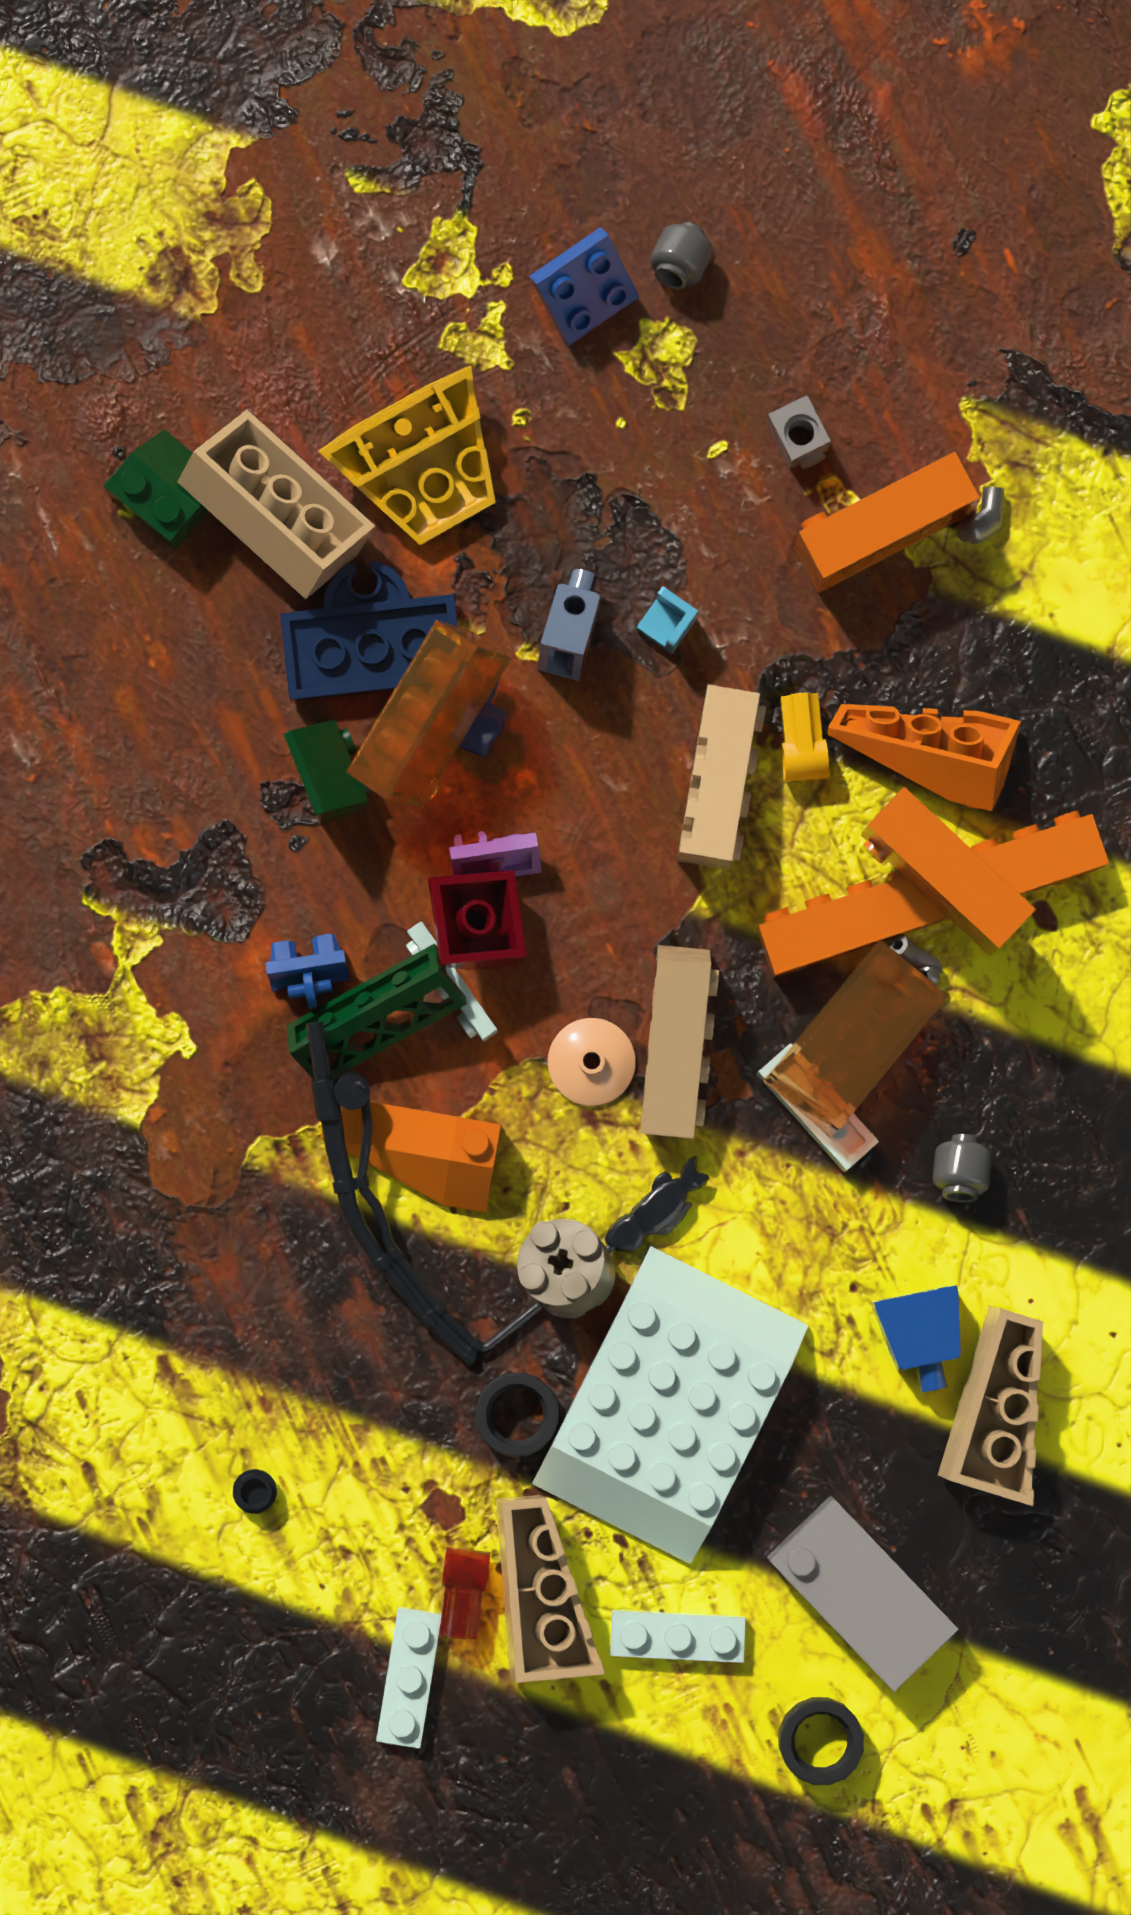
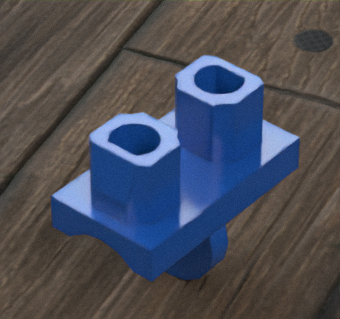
[265,933,350,1009]

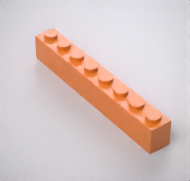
[756,810,1110,978]

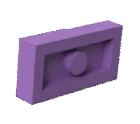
[449,831,542,876]

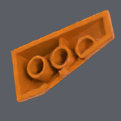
[828,704,1021,811]
[321,1102,502,1213]

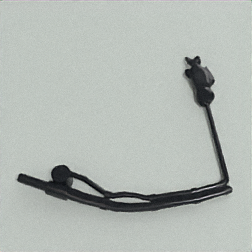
[306,1021,710,1366]

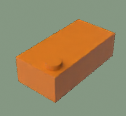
[794,452,980,593]
[860,787,1036,956]

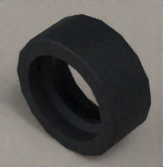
[475,1372,558,1457]
[778,1697,864,1785]

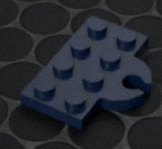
[280,561,464,702]

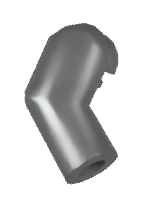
[957,487,1004,544]
[888,935,943,988]

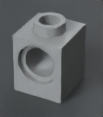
[766,395,831,469]

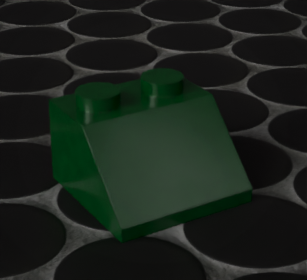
[103,429,209,551]
[283,720,374,825]

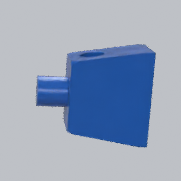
[871,1285,961,1392]

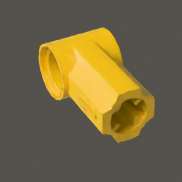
[780,692,829,782]

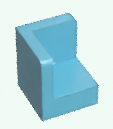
[636,586,698,654]

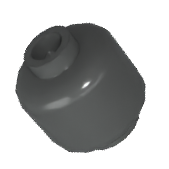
[650,222,713,290]
[933,1134,992,1202]

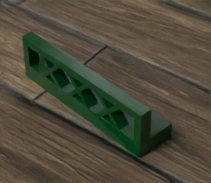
[287,943,467,1080]

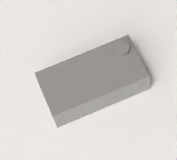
[767,1496,958,1692]

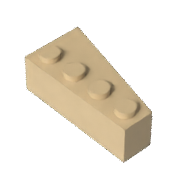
[677,684,766,870]
[641,945,719,1138]
[938,1305,1043,1506]
[496,1495,605,1683]

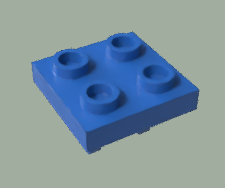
[529,227,639,345]

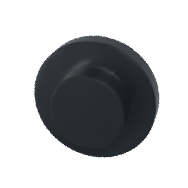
[233,1469,277,1514]

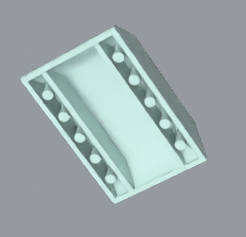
[532,1246,808,1564]

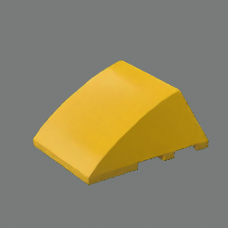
[318,366,496,545]

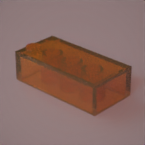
[346,620,512,807]
[762,939,948,1137]

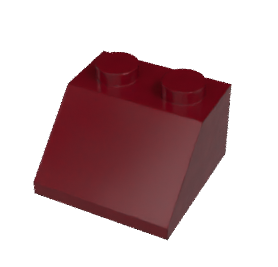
[428,870,527,970]

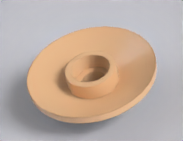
[548,1018,635,1106]

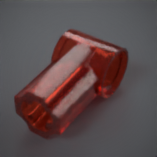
[439,1547,491,1639]

